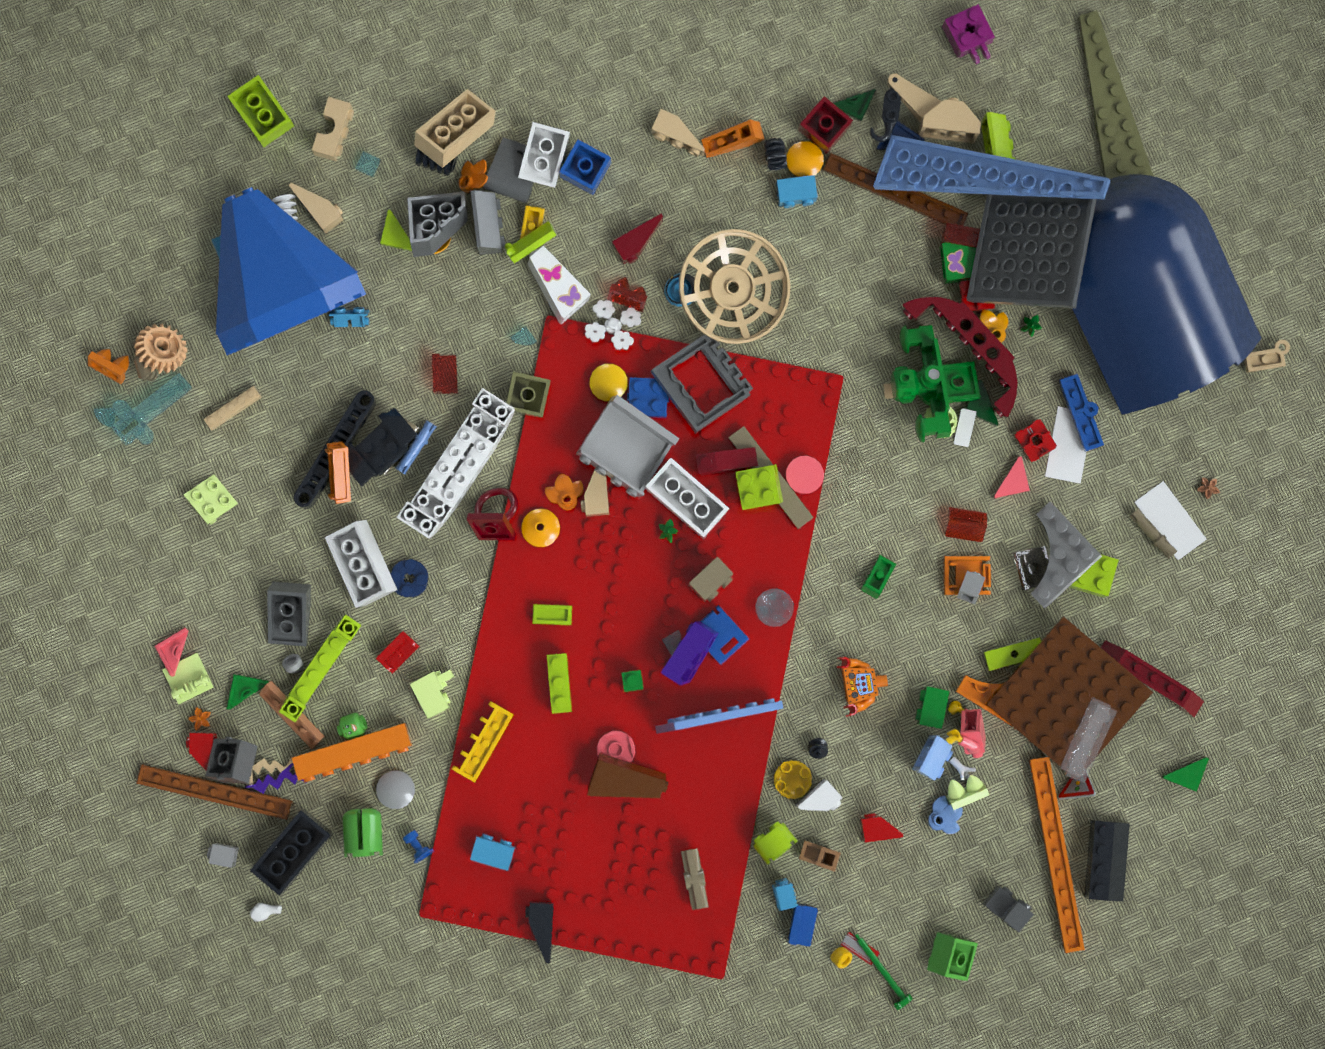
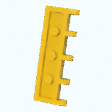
[452,701,514,782]

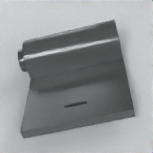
[484,137,534,203]

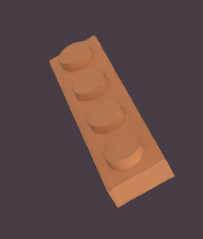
[259,681,325,749]

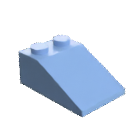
[912,735,953,781]

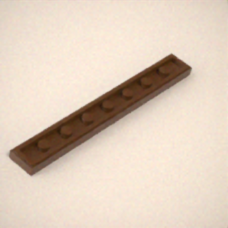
[823,153,969,231]

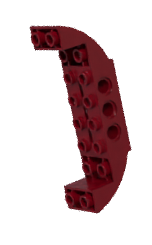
[902,297,1018,418]

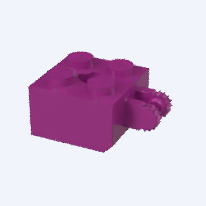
[942,4,995,64]

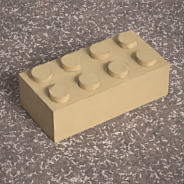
[414,89,495,168]

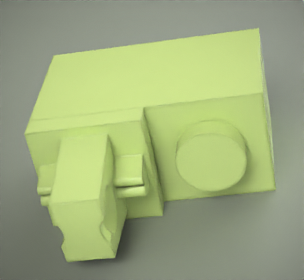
[410,670,454,719]

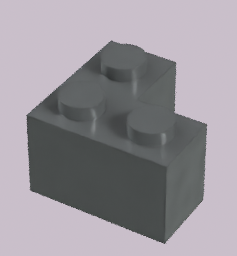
[983,886,1034,932]

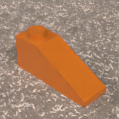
[702,119,765,158]

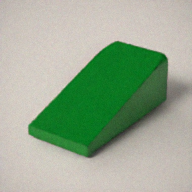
[860,555,896,599]

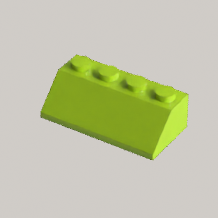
[981,112,1016,160]

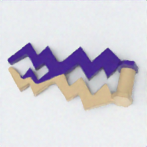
[245,757,307,794]

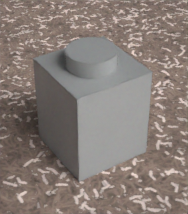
[957,571,985,604]
[207,843,239,868]

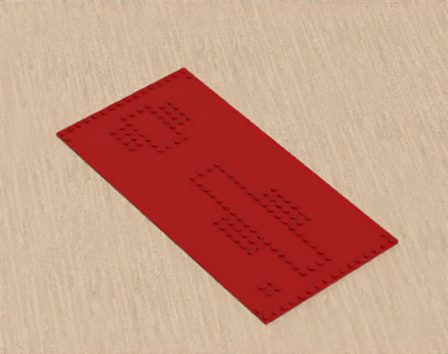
[419,315,844,979]

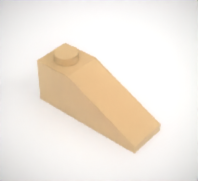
[289,183,343,234]
[581,470,609,517]

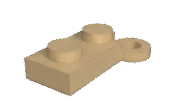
[1244,340,1290,373]

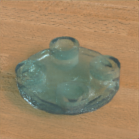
[755,588,794,627]

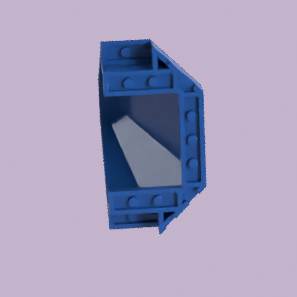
[216,187,366,356]

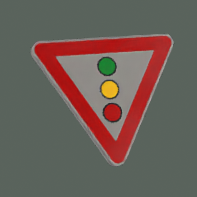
[1058,770,1096,800]

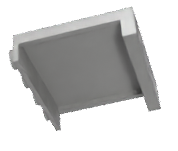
[576,395,679,498]

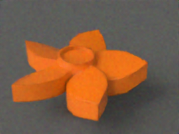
[188,707,211,731]

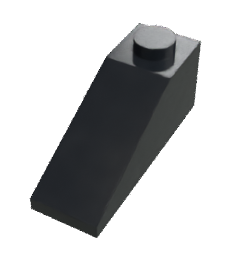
[525,901,554,964]

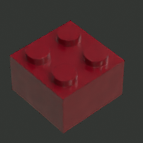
[798,96,853,154]

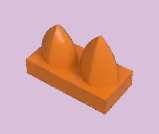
[88,349,129,384]

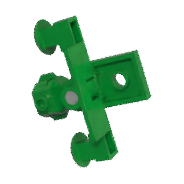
[891,325,980,443]

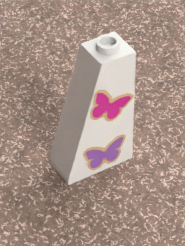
[528,246,591,324]

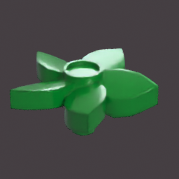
[1020,315,1042,337]
[659,519,678,543]

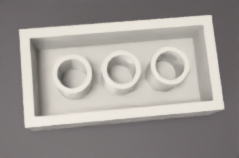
[645,458,729,539]
[325,520,397,608]

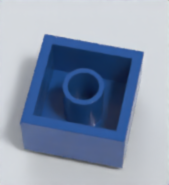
[559,140,611,195]

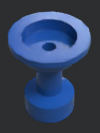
[403,830,434,864]

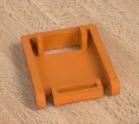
[944,556,991,595]

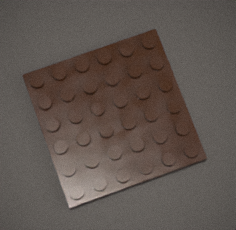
[987,616,1153,780]

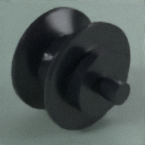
[808,738,828,759]

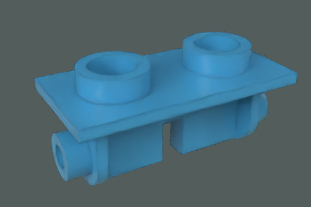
[329,307,370,327]

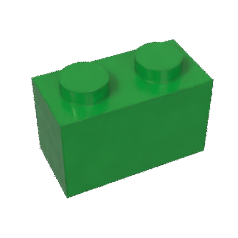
[915,686,950,729]

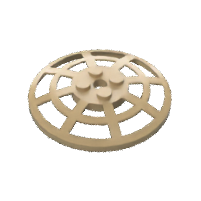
[679,229,790,344]

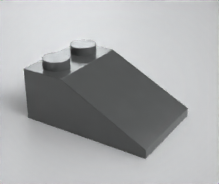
[267,581,311,647]

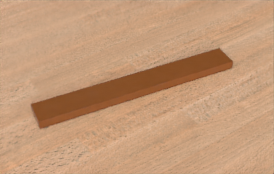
[136,764,293,820]

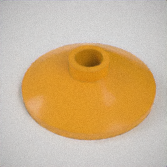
[521,509,560,547]

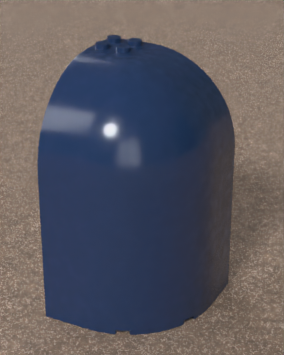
[1072,174,1261,415]

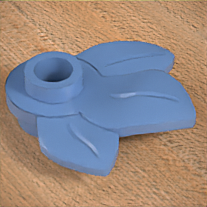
[928,796,963,834]

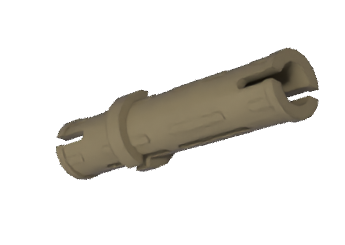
[1129,509,1177,559]

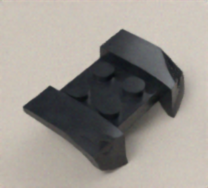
[347,408,418,486]

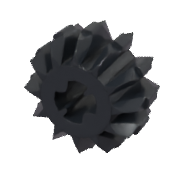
[764,138,787,171]

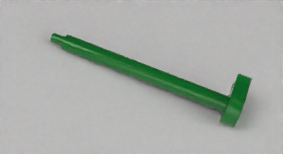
[855,933,913,1010]

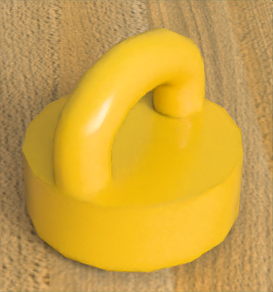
[831,947,852,969]

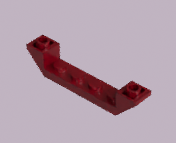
[1100,640,1204,718]

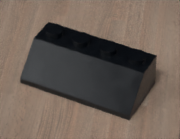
[1084,820,1130,901]

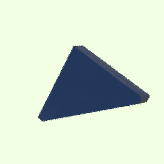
[876,121,925,151]

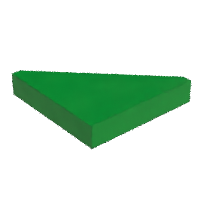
[226,674,270,710]
[1162,757,1209,792]

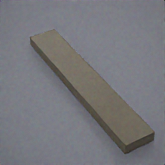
[729,426,814,529]

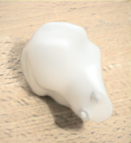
[250,903,282,922]

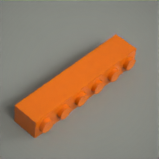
[292,723,412,783]

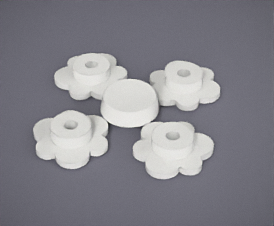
[585,300,641,350]

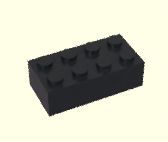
[250,809,333,896]

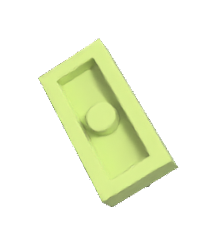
[946,775,989,810]

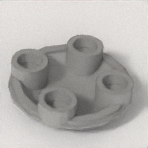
[376,770,415,809]

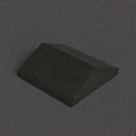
[1013,546,1049,590]

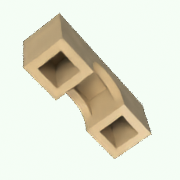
[312,97,354,161]

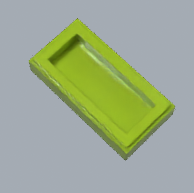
[533,604,572,625]

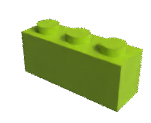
[547,653,572,714]

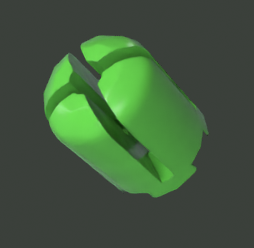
[343,808,383,857]

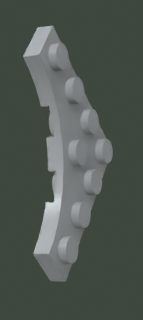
[1031,502,1102,609]

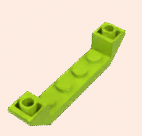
[279,614,362,722]

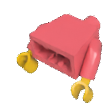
[946,701,986,758]

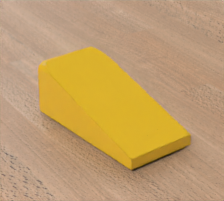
[520,205,545,239]

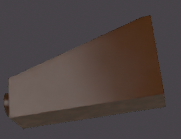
[587,753,668,798]

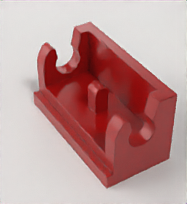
[376,631,420,674]

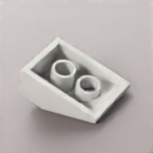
[518,122,570,188]

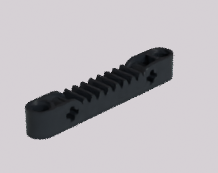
[294,390,376,509]

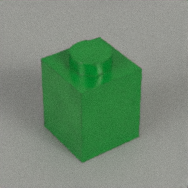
[622,670,644,692]

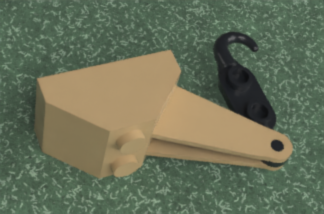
[870,73,981,144]

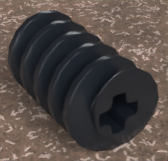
[416,149,458,176]

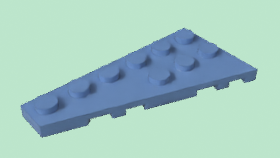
[655,698,783,734]

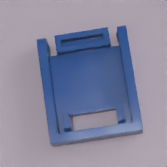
[701,605,749,665]

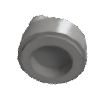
[282,654,304,674]

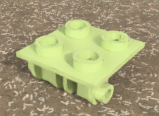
[184,475,238,525]
[162,653,214,704]

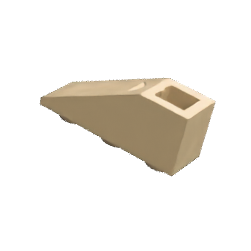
[651,109,705,156]

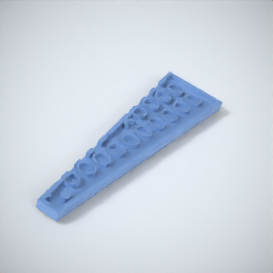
[873,135,1110,199]

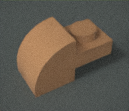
[799,841,841,872]

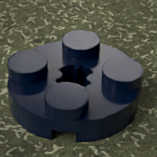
[390,559,429,598]

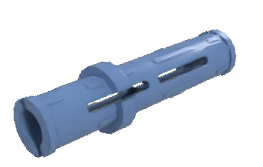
[395,420,437,475]

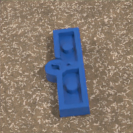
[1059,374,1104,452]

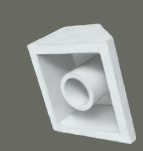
[795,779,842,811]

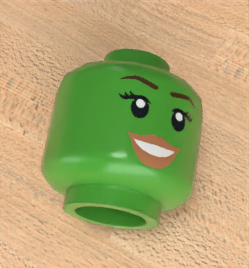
[337,712,368,740]

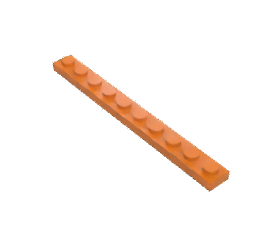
[1029,757,1085,953]

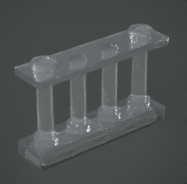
[1060,697,1117,783]

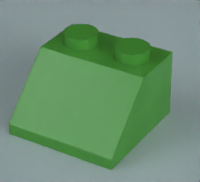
[927,932,978,981]

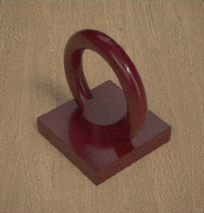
[466,487,518,540]

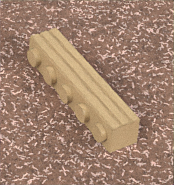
[204,386,262,431]

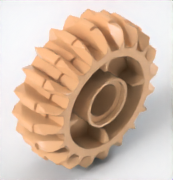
[134,323,187,374]

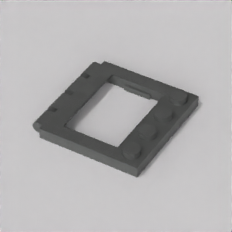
[650,335,753,433]

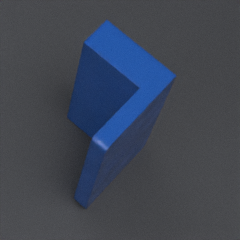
[787,904,818,947]

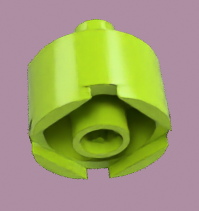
[753,821,798,865]

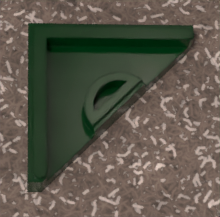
[833,89,876,122]
[966,380,998,426]

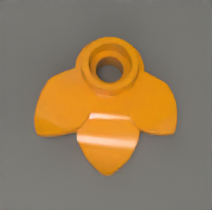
[975,310,1008,343]

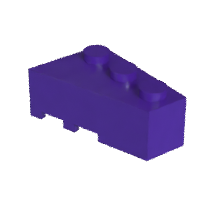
[661,621,719,685]

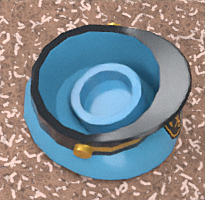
[664,273,695,307]

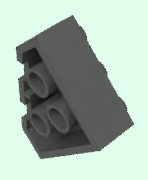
[407,191,468,257]

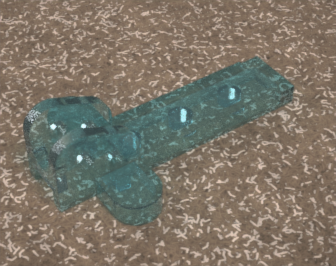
[111,373,192,445]

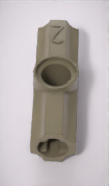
[681,848,708,910]

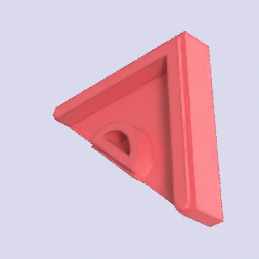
[994,456,1030,499]
[155,628,189,677]

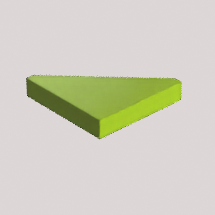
[380,210,412,251]

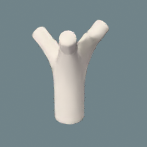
[949,757,976,780]

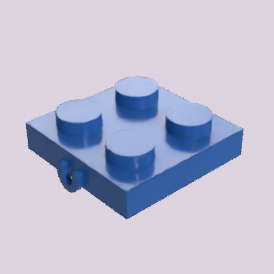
[627,378,669,418]

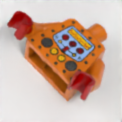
[837,657,888,717]

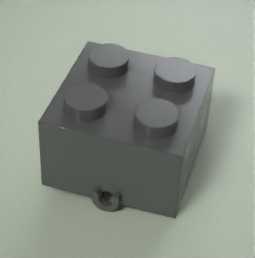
[205,737,258,784]

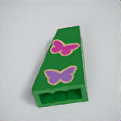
[940,243,977,284]

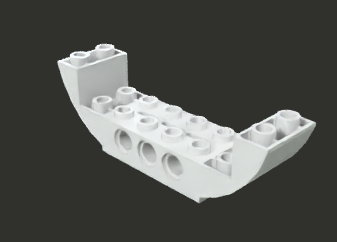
[397,388,515,539]

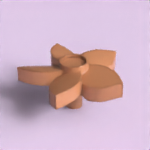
[1196,477,1220,500]

